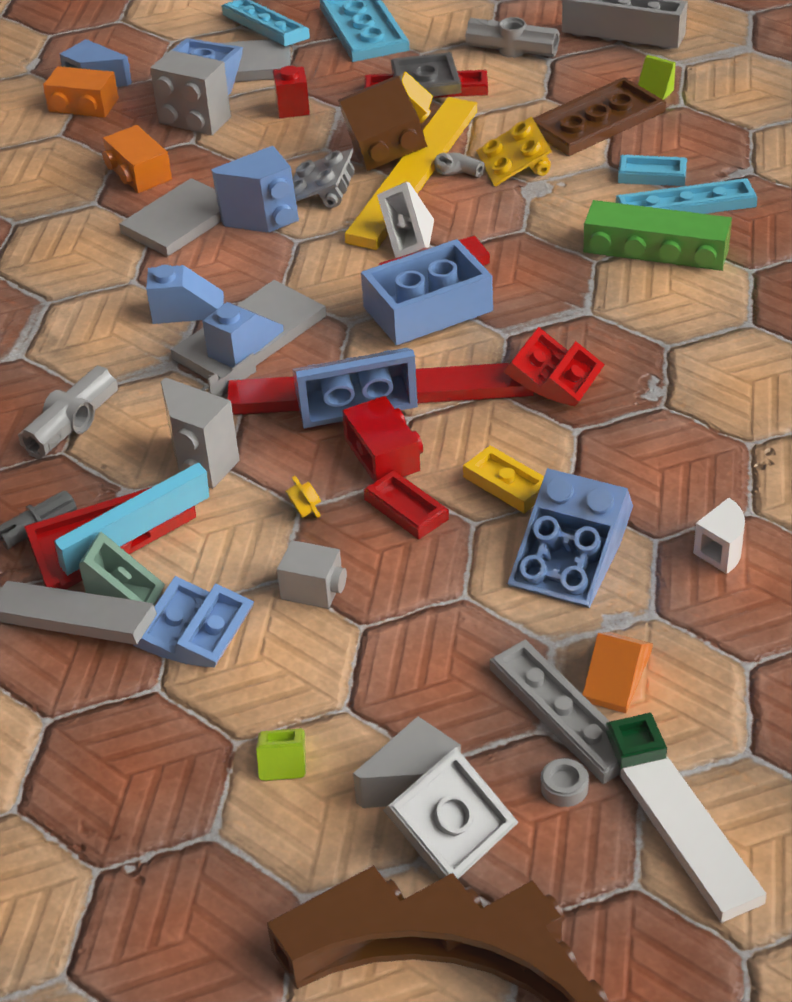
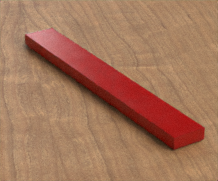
[228,363,534,415]

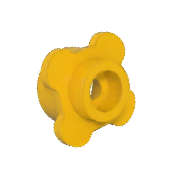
[285,475,321,519]

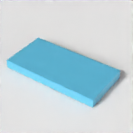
[319,0,410,62]

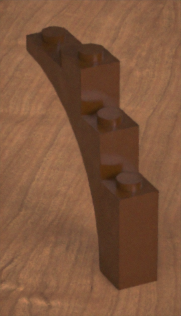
[267,865,609,1002]

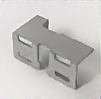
[200,353,257,397]

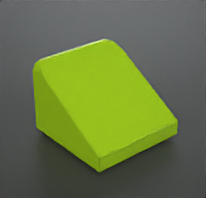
[638,55,676,100]
[256,728,306,781]

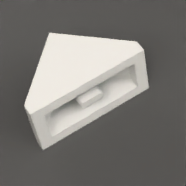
[377,182,434,258]

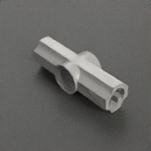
[466,17,560,58]
[18,365,118,459]

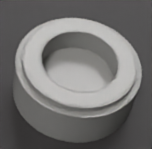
[541,758,589,807]

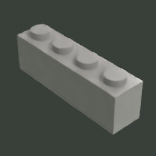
[562,0,688,49]

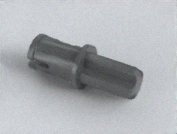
[0,491,77,550]

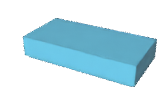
[618,155,687,186]

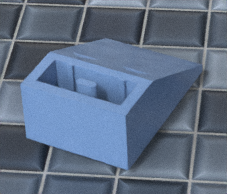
[507,468,633,608]

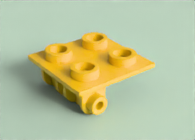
[476,116,552,187]

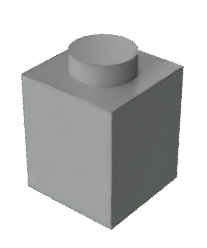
[277,540,347,609]

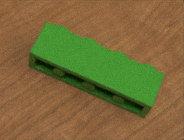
[583,200,732,271]

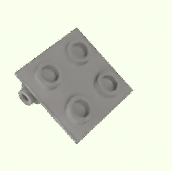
[293,148,355,208]

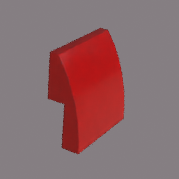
[503,326,605,407]

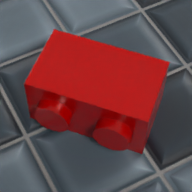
[342,396,423,482]

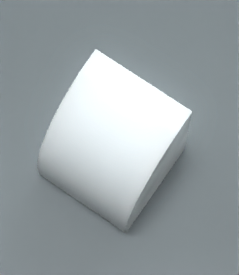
[693,498,745,574]

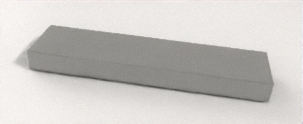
[0,581,157,645]
[490,639,621,784]

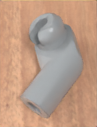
[434,152,485,177]

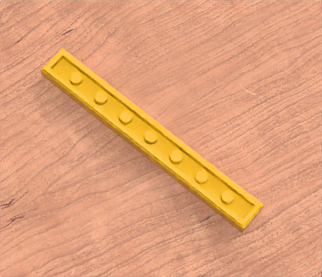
[345,97,477,250]

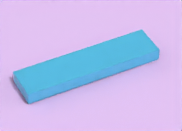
[221,0,310,46]
[616,178,758,214]
[54,463,210,576]

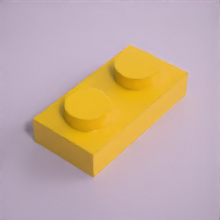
[463,445,544,514]

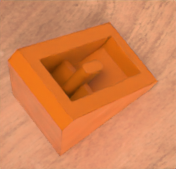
[583,632,653,713]

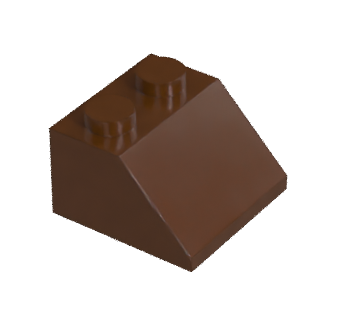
[338,75,427,171]

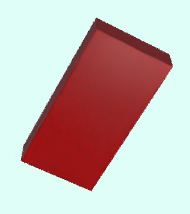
[364,470,449,540]

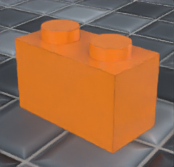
[43,66,119,118]
[102,125,172,193]

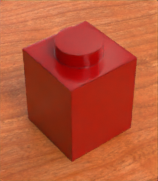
[273,65,310,119]

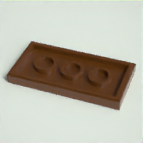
[533,77,666,156]

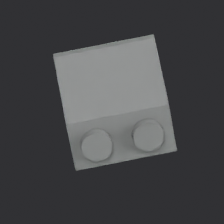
[161,377,240,489]

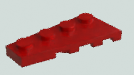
[24,487,196,590]

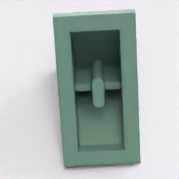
[79,532,165,605]

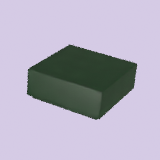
[606,712,667,769]

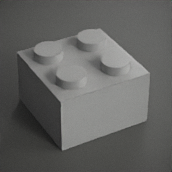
[150,50,231,135]

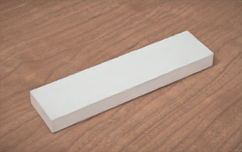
[620,756,767,923]

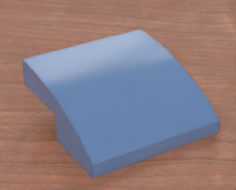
[133,576,254,667]

